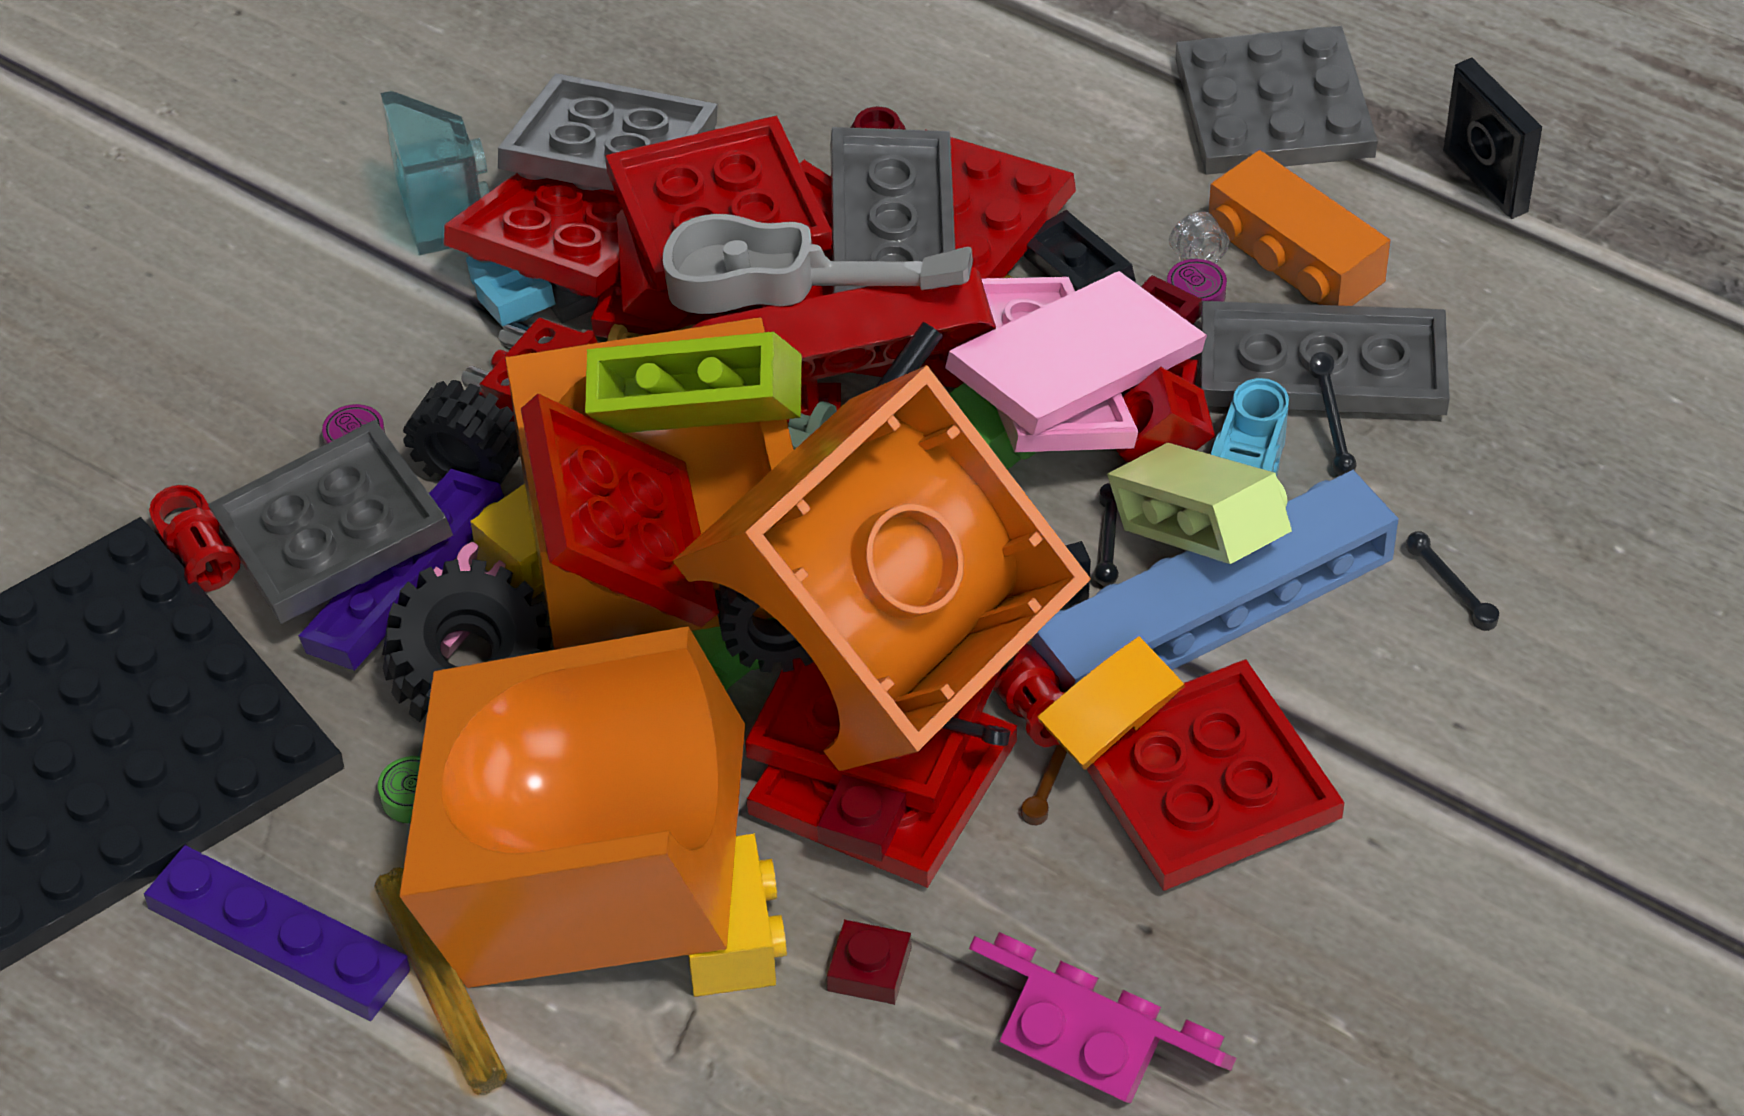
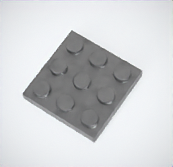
[1175,26,1377,175]
[498,73,718,191]
[208,420,453,624]

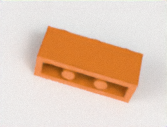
[1208,150,1391,306]

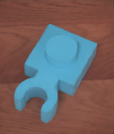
[466,256,556,326]

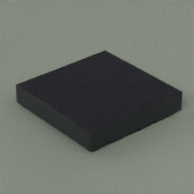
[1443,57,1543,219]

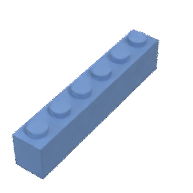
[1032,470,1399,692]

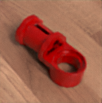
[149,485,241,592]
[993,643,1065,748]

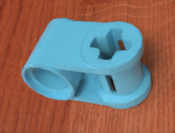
[1211,378,1289,477]

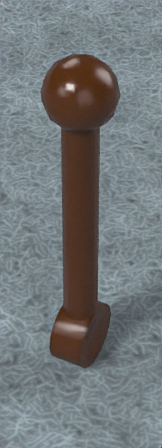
[1022,745,1067,826]

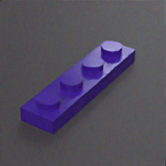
[298,469,504,671]
[144,845,410,1022]

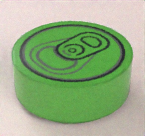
[378,756,421,824]

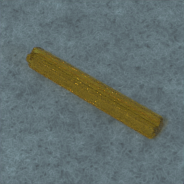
[374,867,507,1095]

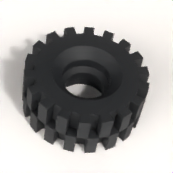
[382,559,552,722]

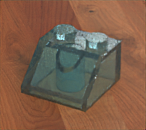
[381,91,489,256]

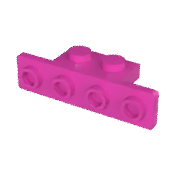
[968,932,1237,1103]

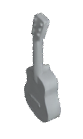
[663,214,973,314]

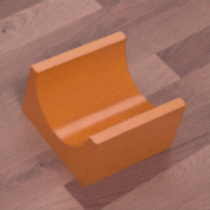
[673,365,1091,771]

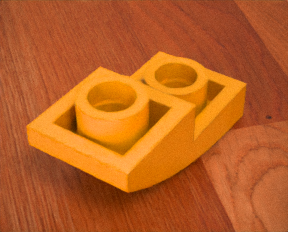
[1038,636,1185,771]

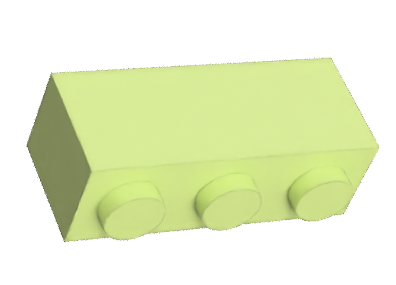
[1107,443,1292,564]

